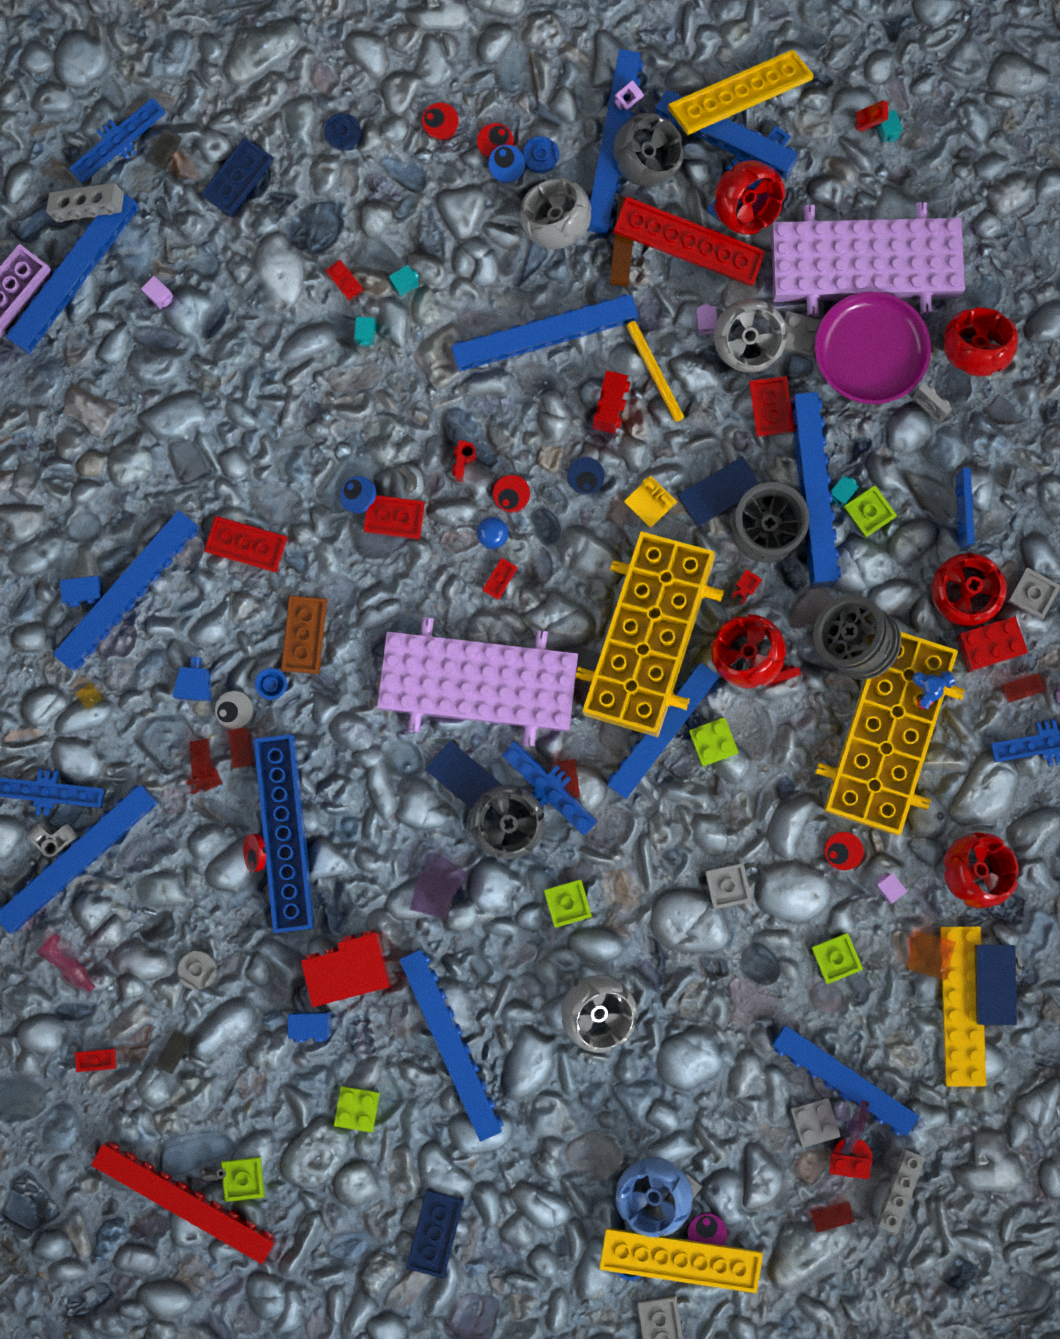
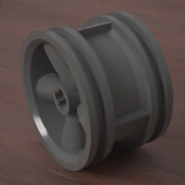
[731,482,810,563]

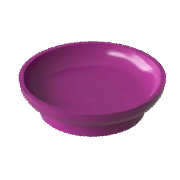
[815,292,931,405]

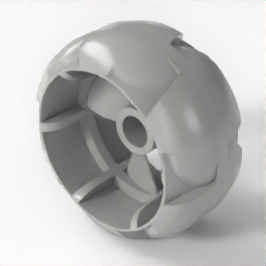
[520,177,592,249]
[714,299,787,373]
[561,975,637,1053]

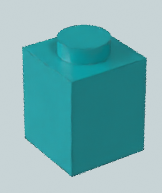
[876,110,903,143]
[389,265,419,297]
[354,317,377,347]
[832,475,859,508]

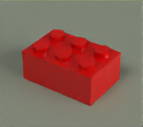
[956,616,1028,673]

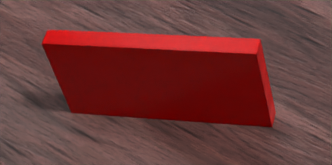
[204,516,288,573]

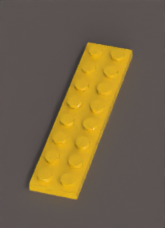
[668,50,813,135]
[940,927,986,1086]
[599,1228,763,1293]

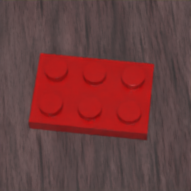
[749,376,795,437]
[363,495,425,540]

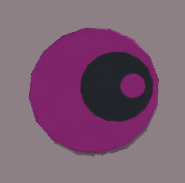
[687,1213,727,1245]

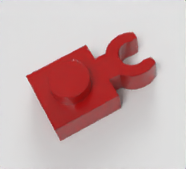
[731,569,762,605]

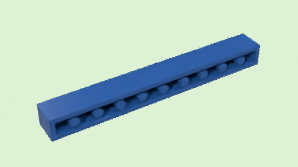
[587,49,644,235]
[7,193,139,355]
[451,294,638,372]
[53,510,199,671]
[0,785,159,934]
[399,949,504,1142]

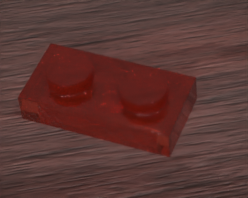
[1001,673,1046,703]
[228,727,254,769]
[189,739,213,779]
[556,759,580,798]
[810,1201,855,1233]

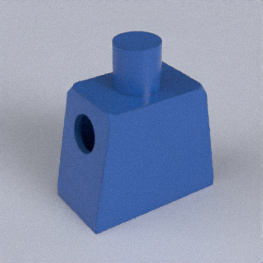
[172,657,212,702]

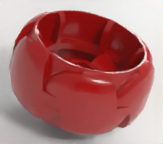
[713,160,785,235]
[943,307,1018,377]
[930,553,1007,627]
[711,614,787,689]
[944,832,1018,909]

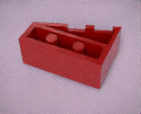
[593,370,631,434]

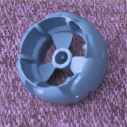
[616,1157,693,1237]

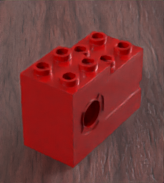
[301,930,393,1007]

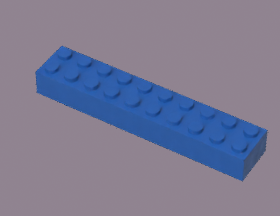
[791,392,841,589]
[254,734,315,933]

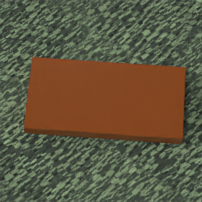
[281,595,328,675]

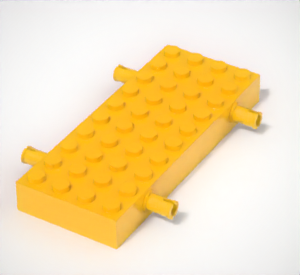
[575,531,724,737]
[815,632,965,836]

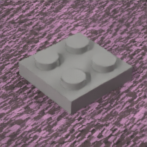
[784,311,822,358]
[912,383,952,424]
[1008,568,1060,620]
[705,863,752,910]
[790,1097,840,1148]

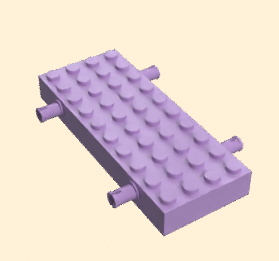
[771,202,965,317]
[377,617,578,746]

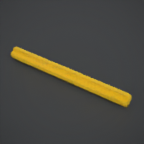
[626,321,684,422]

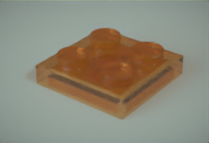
[907,931,956,980]

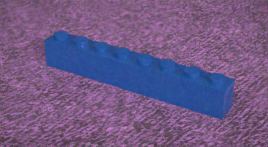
[655,90,798,180]
[607,663,719,800]
[771,1025,920,1137]

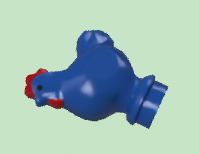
[912,670,955,710]

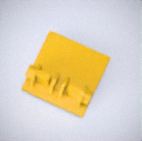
[624,475,677,528]

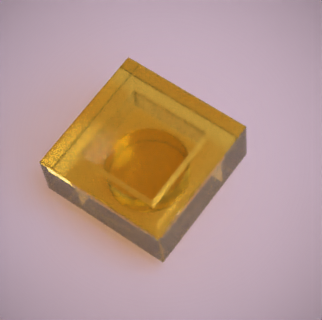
[75,682,103,709]

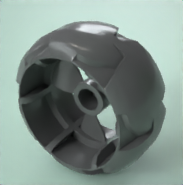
[612,113,684,187]
[470,784,545,859]

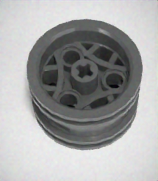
[813,595,901,680]

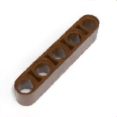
[610,197,637,287]

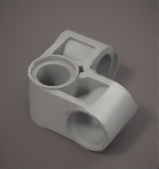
[26,822,80,858]

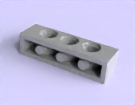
[46,183,124,222]
[875,1147,925,1234]

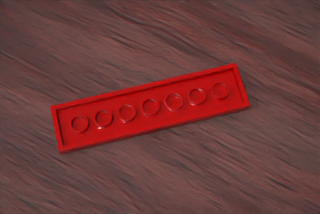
[613,196,765,287]

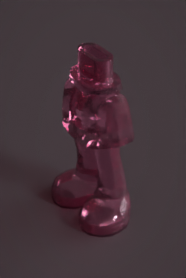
[36,932,96,994]

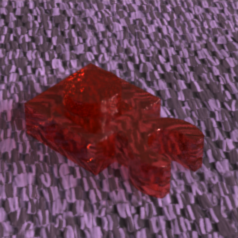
[186,766,223,794]

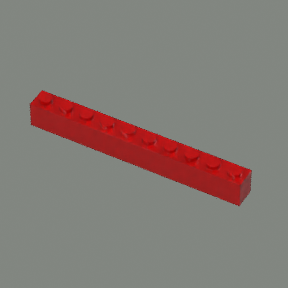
[91,1141,277,1264]

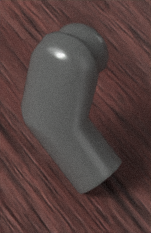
[398,465,417,493]
[199,1166,226,1181]

